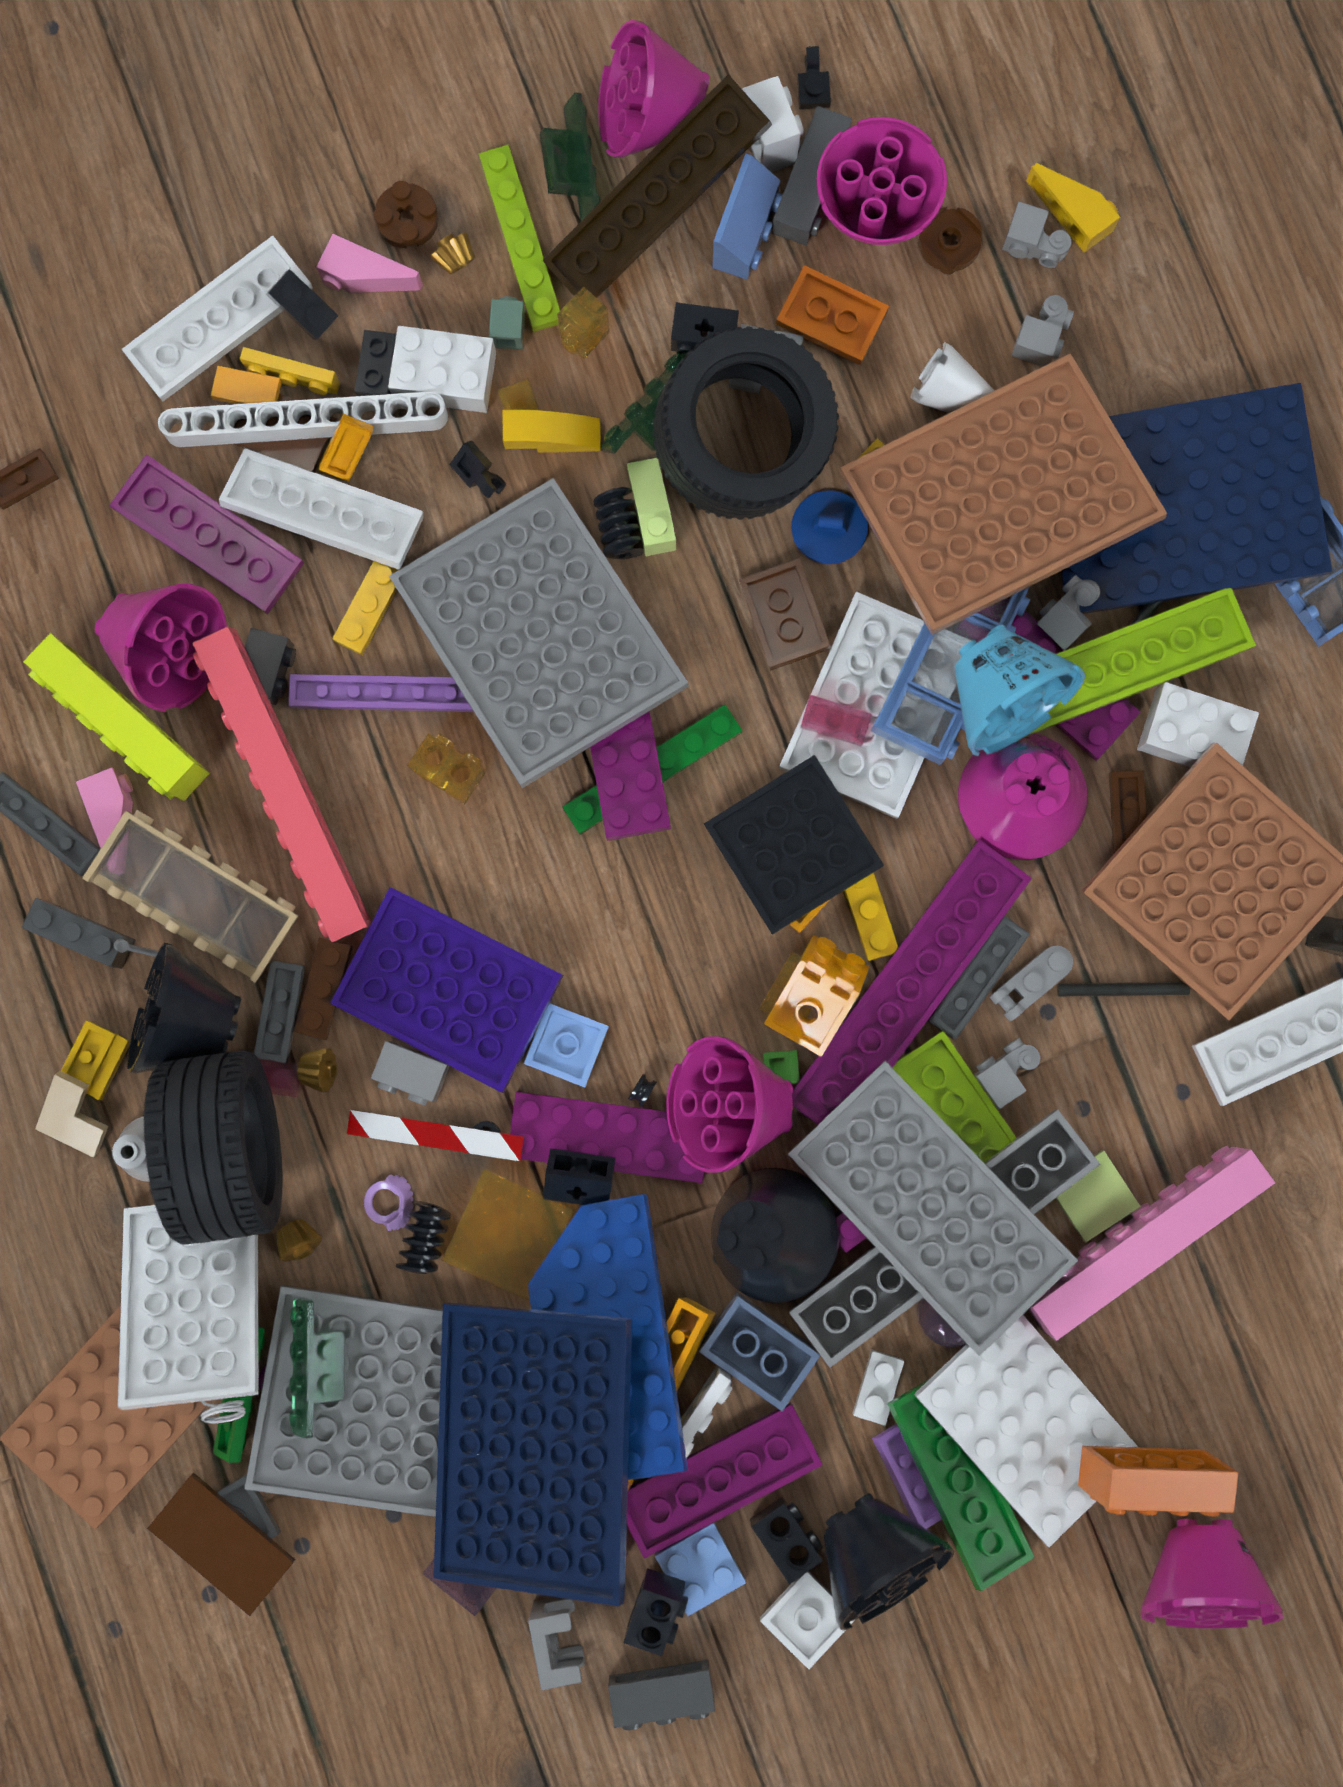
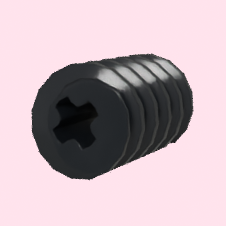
[593,487,644,559]
[396,1201,451,1274]

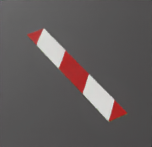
[347,1110,524,1161]

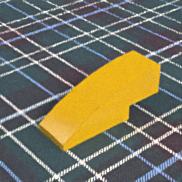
[502,410,601,453]

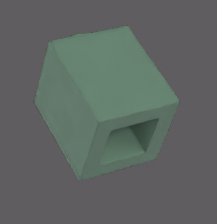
[489,296,526,350]

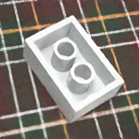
[388,326,496,413]
[1137,682,1259,767]

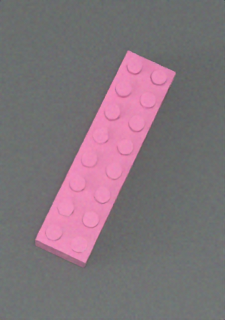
[1028,1146,1275,1341]

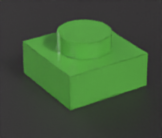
[763,1050,800,1084]

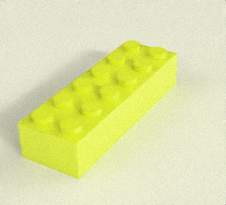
[23,633,210,801]

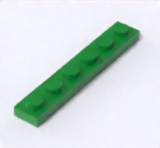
[562,704,743,835]

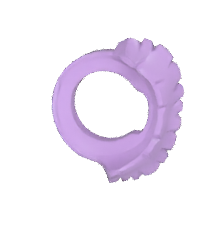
[364,1175,413,1231]

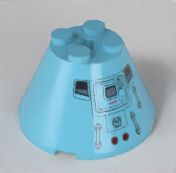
[954,625,1085,756]

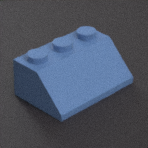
[712,154,783,280]

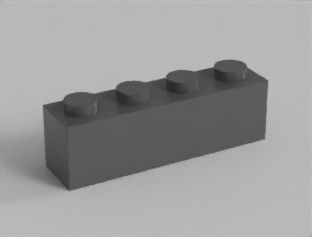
[772,106,853,246]

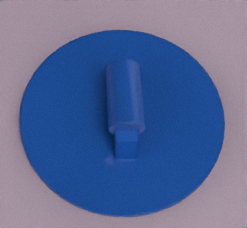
[791,491,868,564]

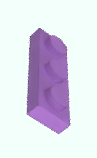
[872,1423,942,1529]

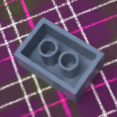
[699,1292,821,1411]

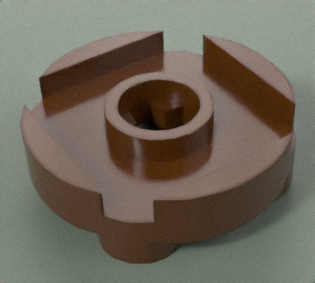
[374,181,438,248]
[918,207,982,275]

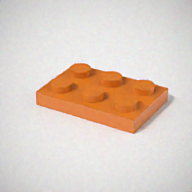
[776,265,889,365]

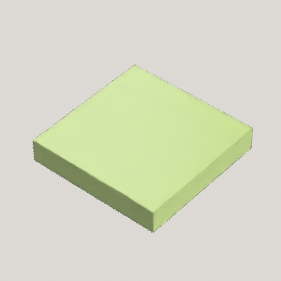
[1056,1150,1141,1242]

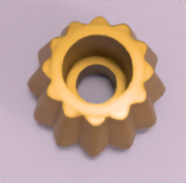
[431,232,475,275]
[297,1048,338,1092]
[276,1219,323,1262]

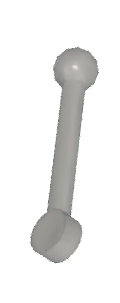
[114,939,158,957]

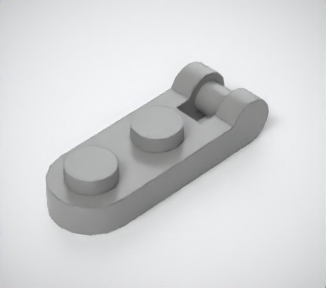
[989,946,1073,1022]

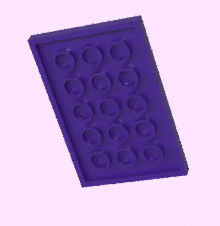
[330,887,564,1093]

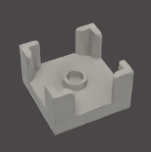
[528,1597,585,1690]

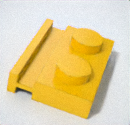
[61,1020,130,1100]

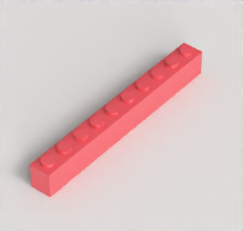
[193,627,372,943]

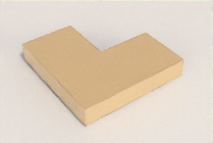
[35,1071,108,1158]

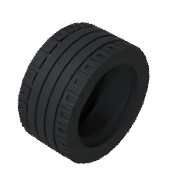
[653,326,839,520]
[144,1050,283,1245]

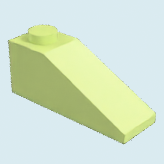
[627,458,676,556]

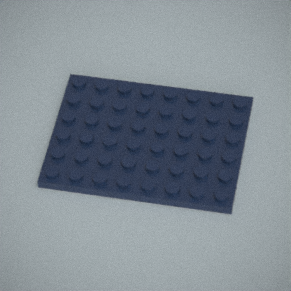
[1061,383,1332,614]
[433,1303,632,1607]

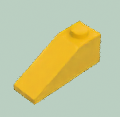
[1026,163,1121,253]

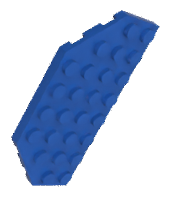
[528,1194,688,1480]

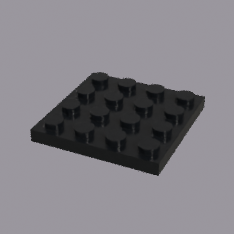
[704,755,884,935]

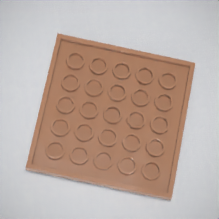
[1081,743,1343,1021]

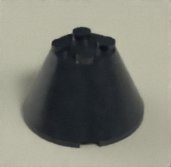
[127,942,241,1074]
[711,1168,840,1303]
[824,1493,955,1630]

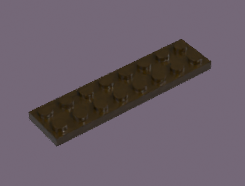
[542,74,772,309]

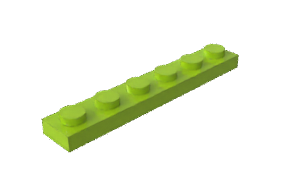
[478,145,563,332]

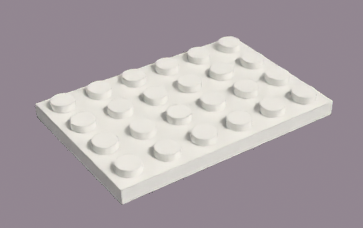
[779,592,970,819]
[118,1205,258,1410]
[914,1315,1138,1547]

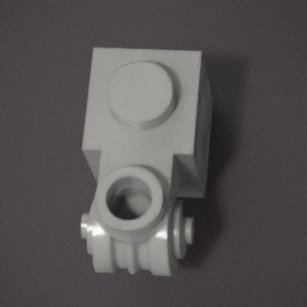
[1002,202,1071,268]
[1011,295,1074,367]
[1037,575,1100,651]
[974,1038,1040,1109]

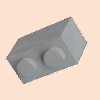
[371,1041,450,1106]

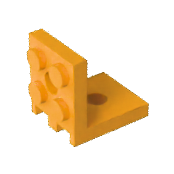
[764,935,870,1057]

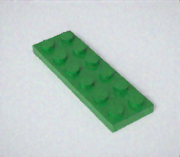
[887,1379,1035,1591]

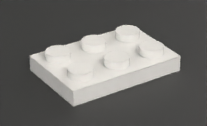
[681,1365,732,1458]

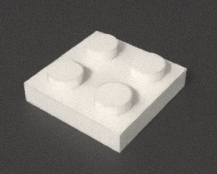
[760,1571,855,1669]

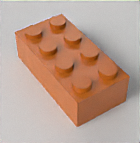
[1078,1446,1238,1517]

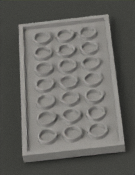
[788,1061,1078,1356]

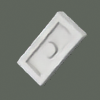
[852,1349,904,1426]

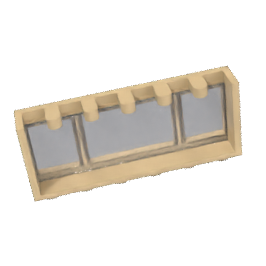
[82,810,299,983]

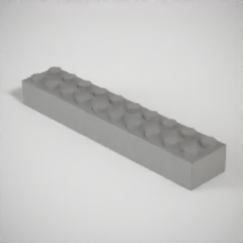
[789,1110,1100,1368]

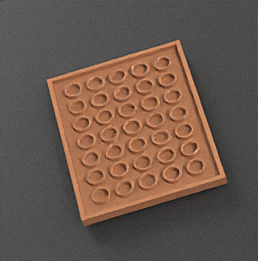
[840,353,1167,635]

